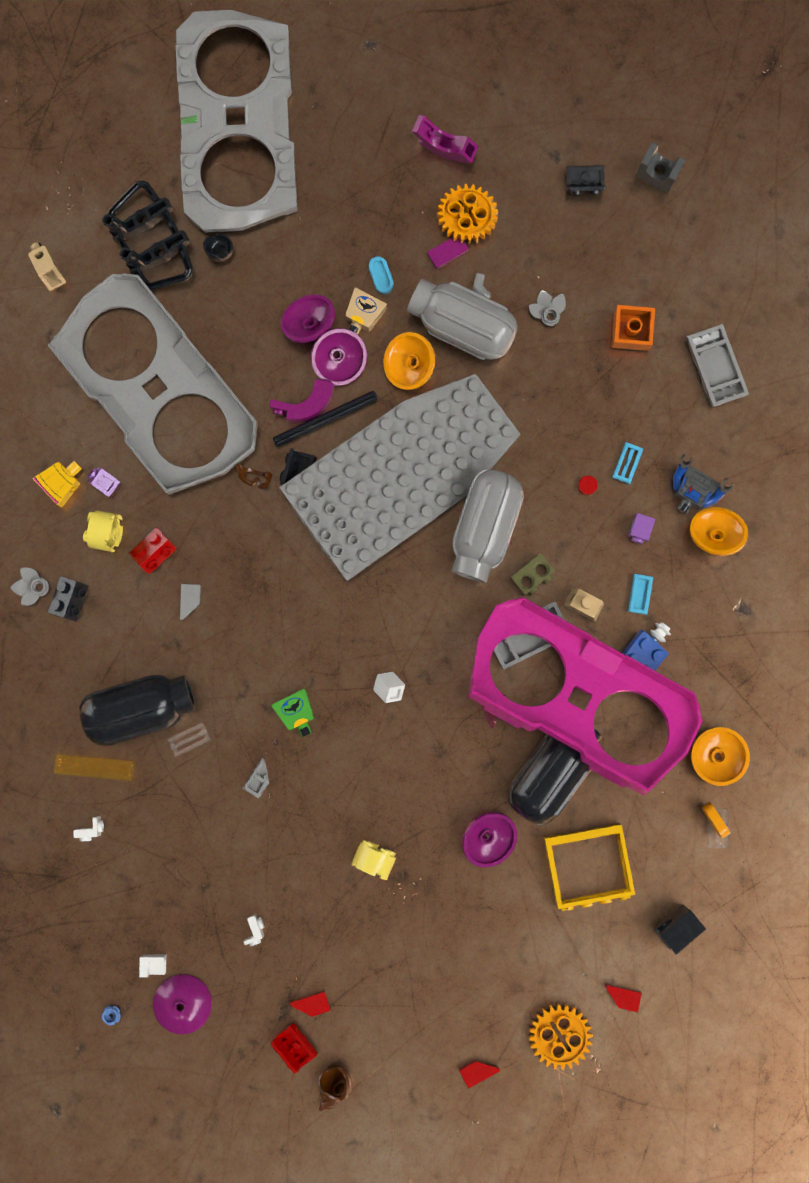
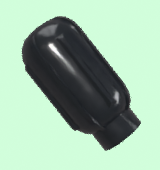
[79,675,196,746]
[508,728,602,825]

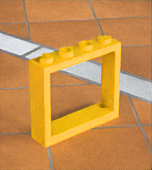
[543,823,635,911]

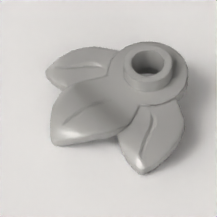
[529,290,566,326]
[10,568,49,606]

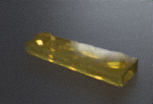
[54,754,134,781]

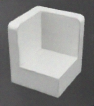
[373,672,405,703]
[139,954,166,977]

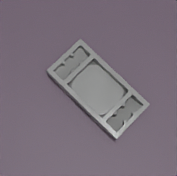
[686,324,749,407]
[494,602,564,670]

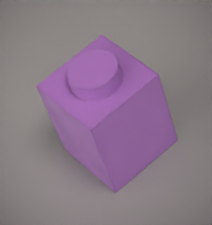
[627,513,656,544]

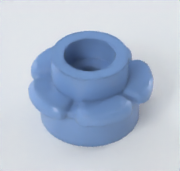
[101,1006,121,1025]

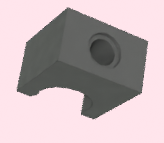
[635,142,686,193]

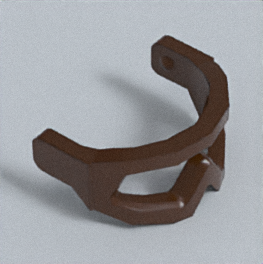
[236,464,272,489]

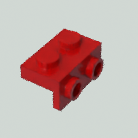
[129,527,177,574]
[270,1023,318,1074]

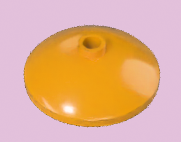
[383,332,435,390]
[690,507,748,555]
[691,727,750,786]

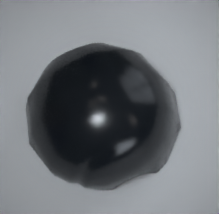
[203,233,234,262]

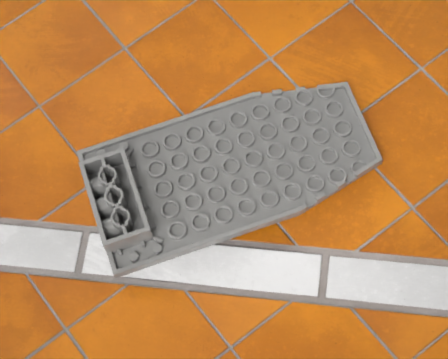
[279,374,520,581]

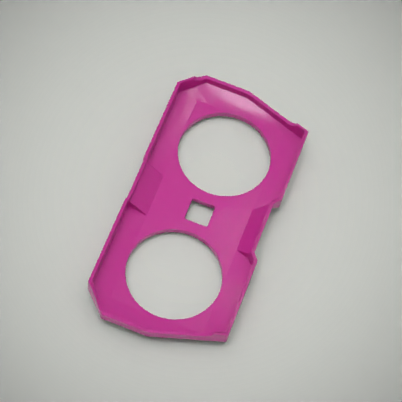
[468,597,703,796]

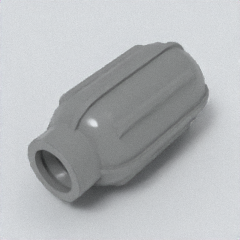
[407,278,517,360]
[451,470,524,583]

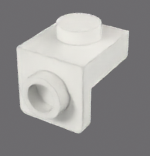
[73,816,104,841]
[243,914,265,946]

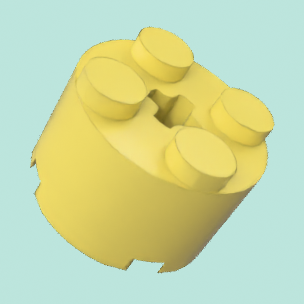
[83,510,123,552]
[351,840,396,880]

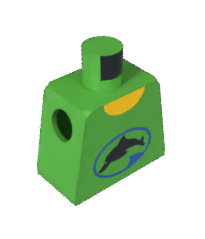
[271,689,315,737]

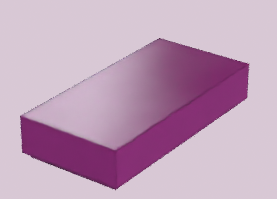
[427,237,469,269]

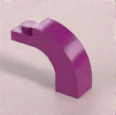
[412,115,479,163]
[269,379,335,423]

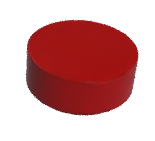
[578,476,598,495]

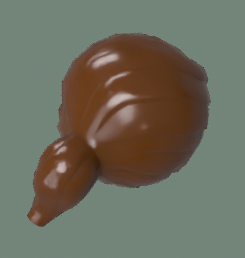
[318,1066,353,1112]

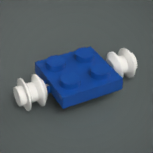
[622,622,671,671]

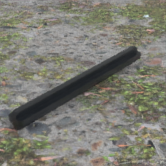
[273,391,378,447]

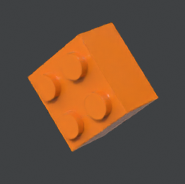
[611,305,655,351]

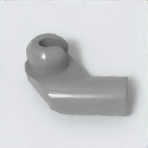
[473,273,491,299]

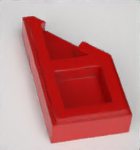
[605,984,642,1012]
[290,991,331,1017]
[459,1060,500,1089]

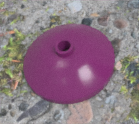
[281,294,335,343]
[311,328,367,385]
[462,812,517,867]
[153,974,212,1034]

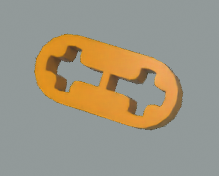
[701,802,730,839]

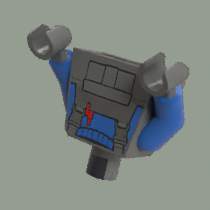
[673,454,734,514]

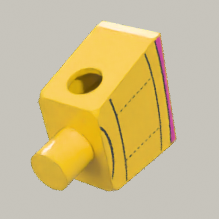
[33,461,82,508]

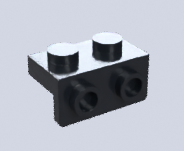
[566,165,606,194]
[279,448,317,485]
[48,576,89,621]

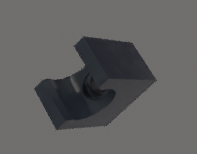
[654,905,706,955]

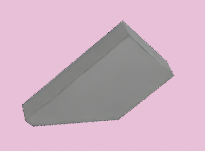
[180,584,201,620]
[243,758,270,799]

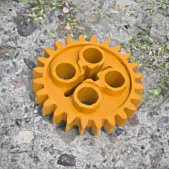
[437,184,498,244]
[528,1003,593,1070]

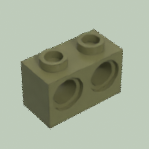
[510,553,555,596]

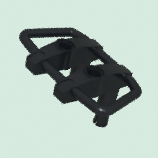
[102,180,193,290]

